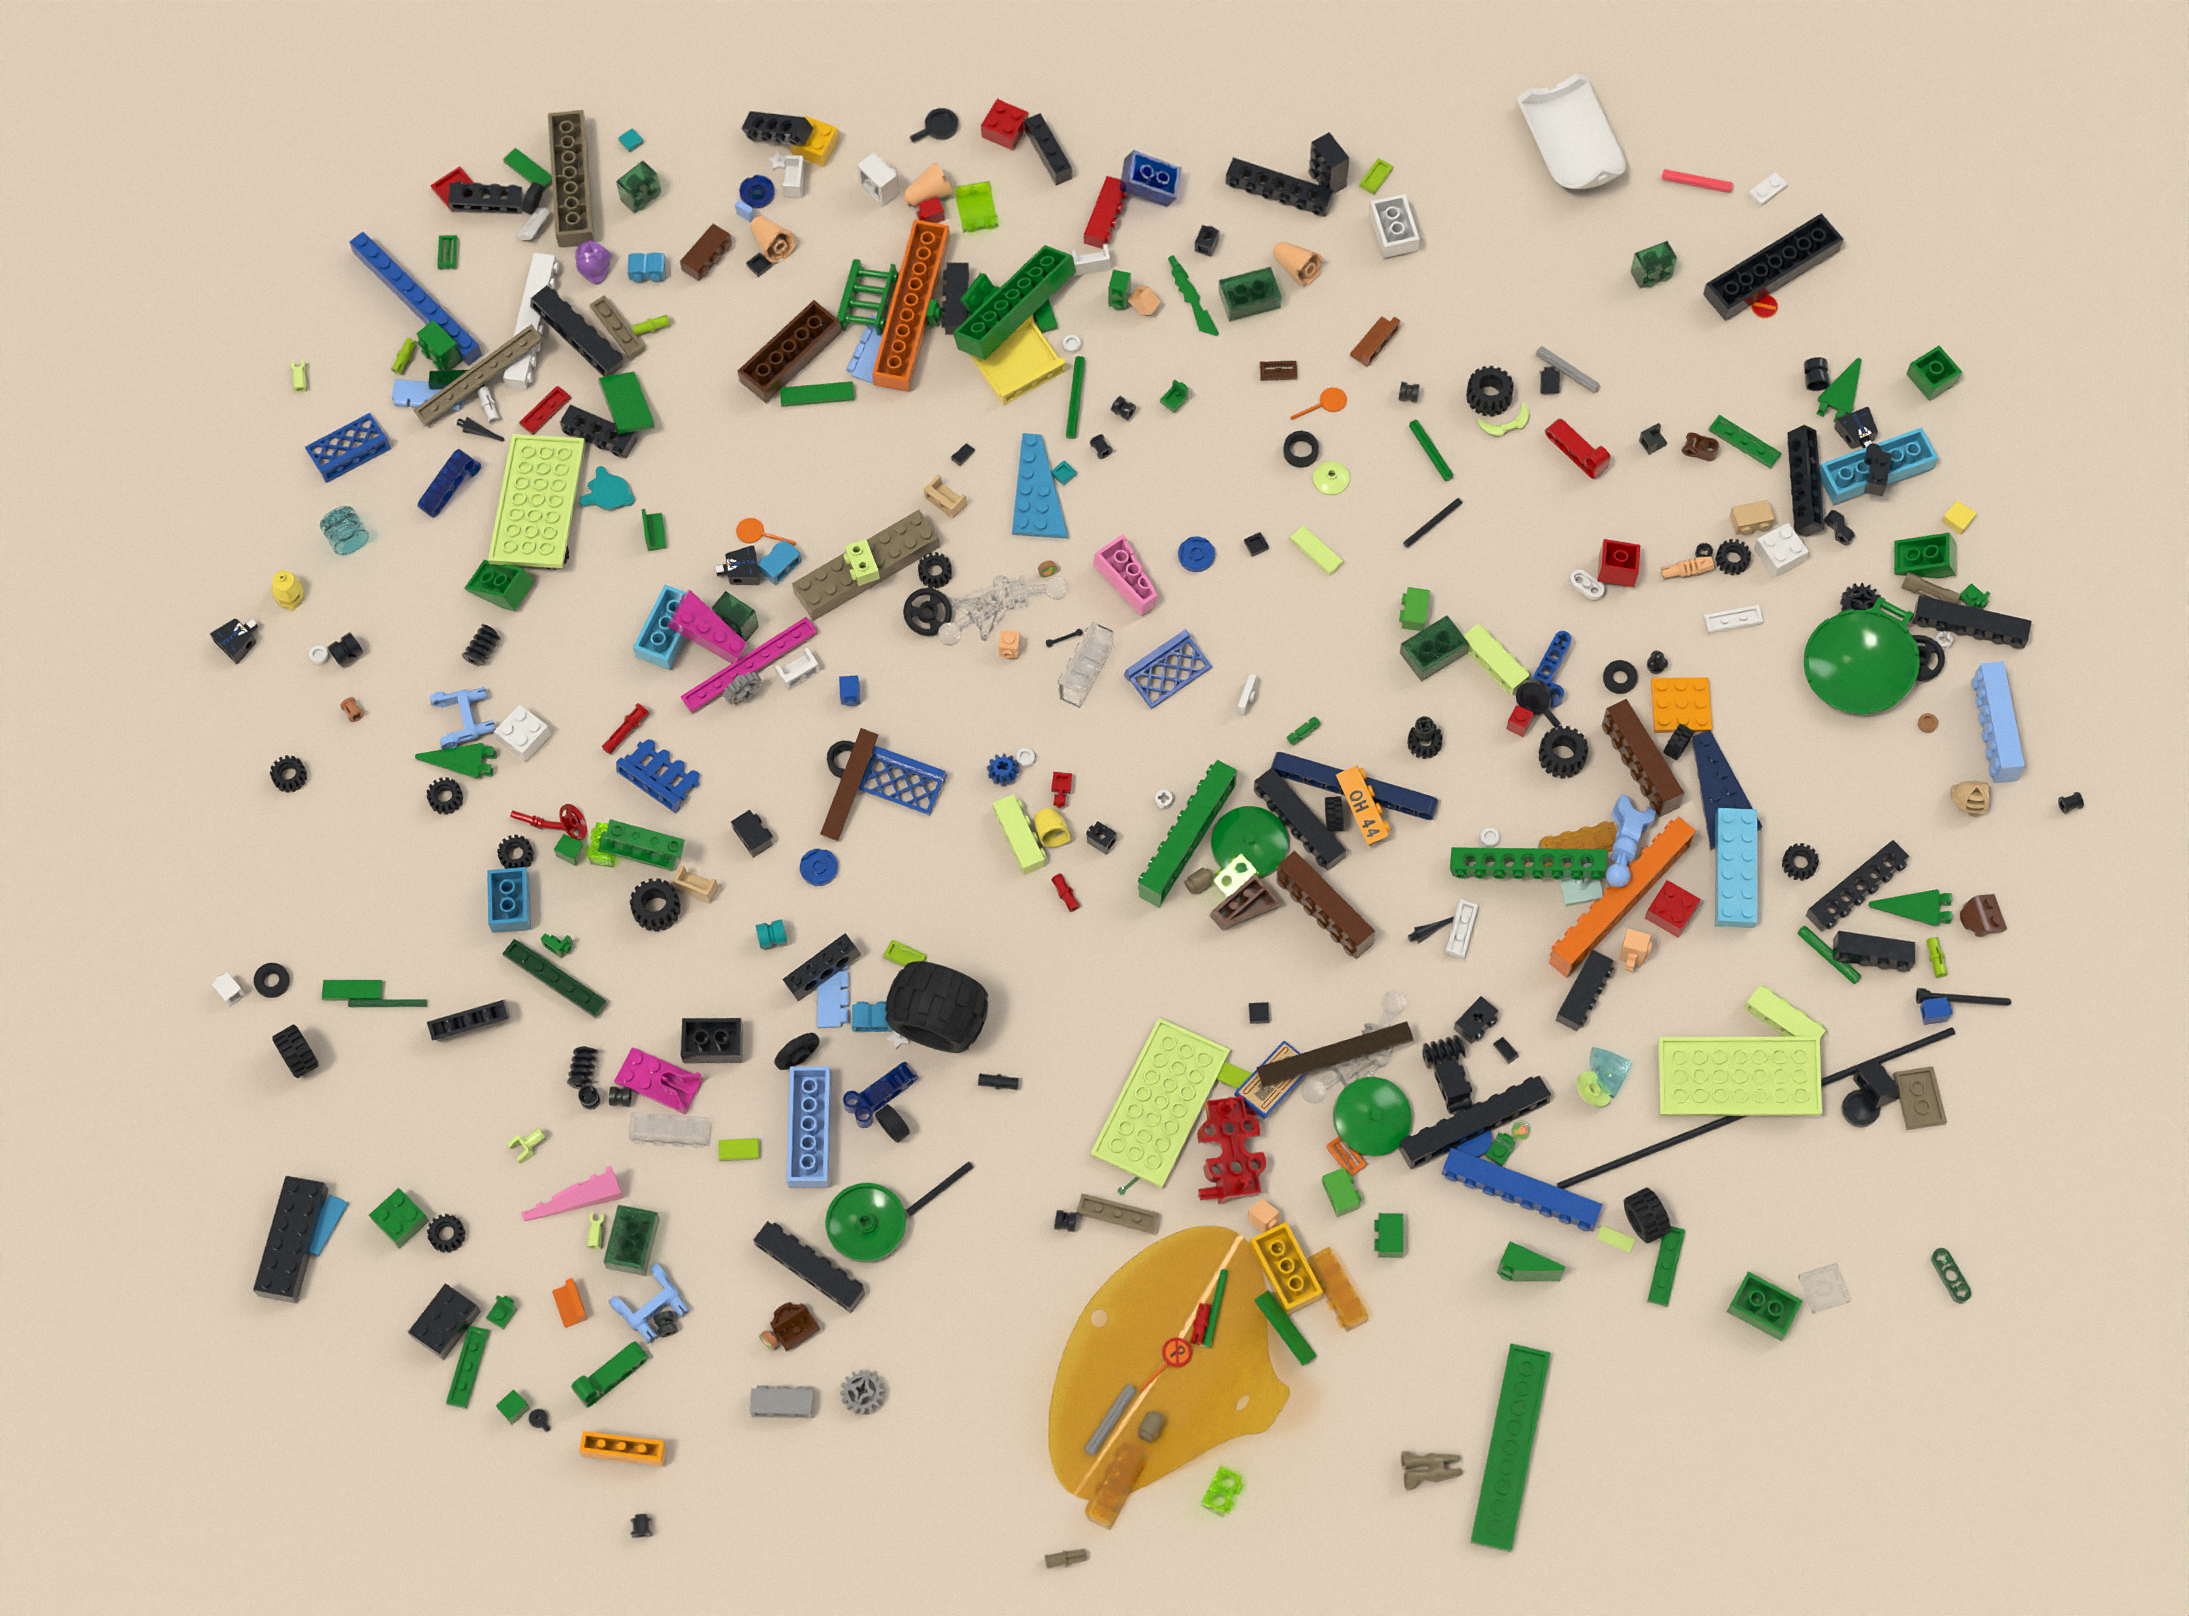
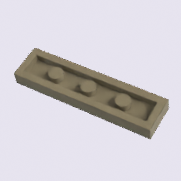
[589,295,645,359]
[1077,1194,1159,1234]

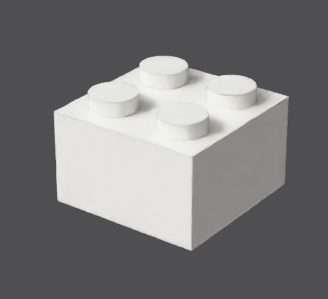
[857,153,899,207]
[1754,523,1809,578]
[494,704,551,762]

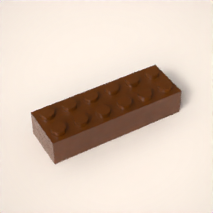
[737,300,842,403]
[1602,699,1684,817]
[1276,850,1375,959]

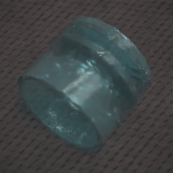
[319,506,369,555]

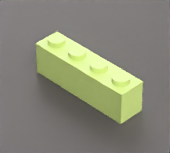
[1460,624,1530,697]
[992,794,1046,875]
[1744,985,1826,1040]

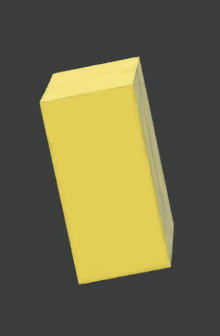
[1942,500,1977,534]

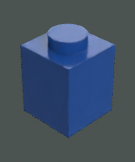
[839,675,860,706]
[1920,997,1952,1025]

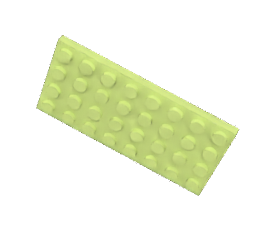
[488,434,586,568]
[1090,1018,1230,1189]
[1659,1036,1822,1116]

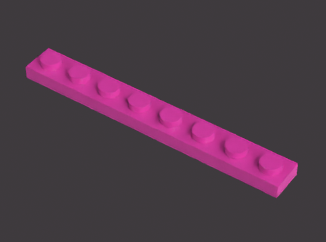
[680,617,817,714]

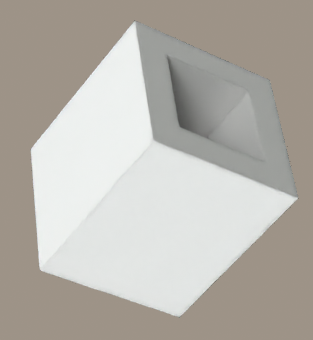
[211,972,245,1007]

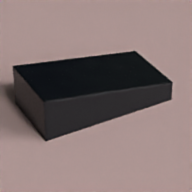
[951,443,975,466]
[1493,1037,1518,1064]

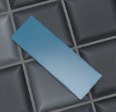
[310,1195,348,1257]

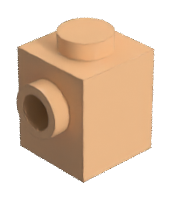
[1128,286,1161,315]
[999,630,1020,659]
[1248,1199,1280,1233]

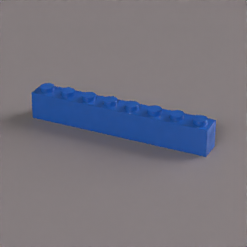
[1441,1148,1603,1231]

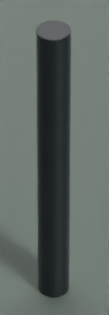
[1403,498,1462,548]
[906,1161,973,1216]

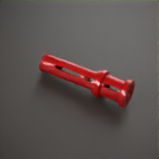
[601,703,650,755]

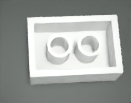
[1369,194,1420,258]

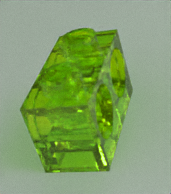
[1213,854,1259,897]
[1201,1466,1244,1517]

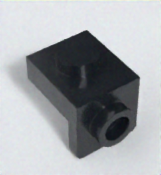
[1539,367,1560,393]

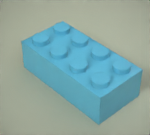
[633,585,699,670]

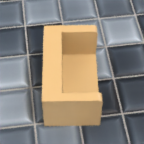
[924,475,967,519]
[673,865,718,904]

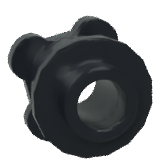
[631,1514,652,1538]

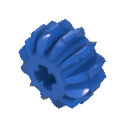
[987,753,1019,786]

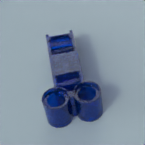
[843,1062,918,1128]

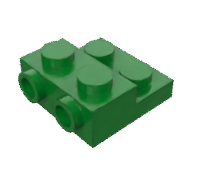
[960,272,999,315]

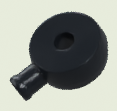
[529,1409,551,1432]

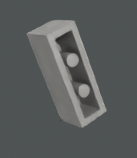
[750,1385,814,1418]

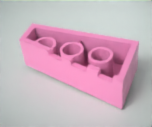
[1093,534,1157,616]

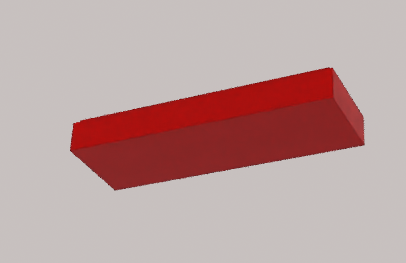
[519,386,571,435]

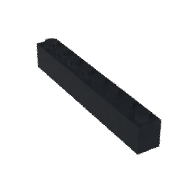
[1399,1076,1551,1169]

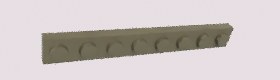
[413,324,543,426]

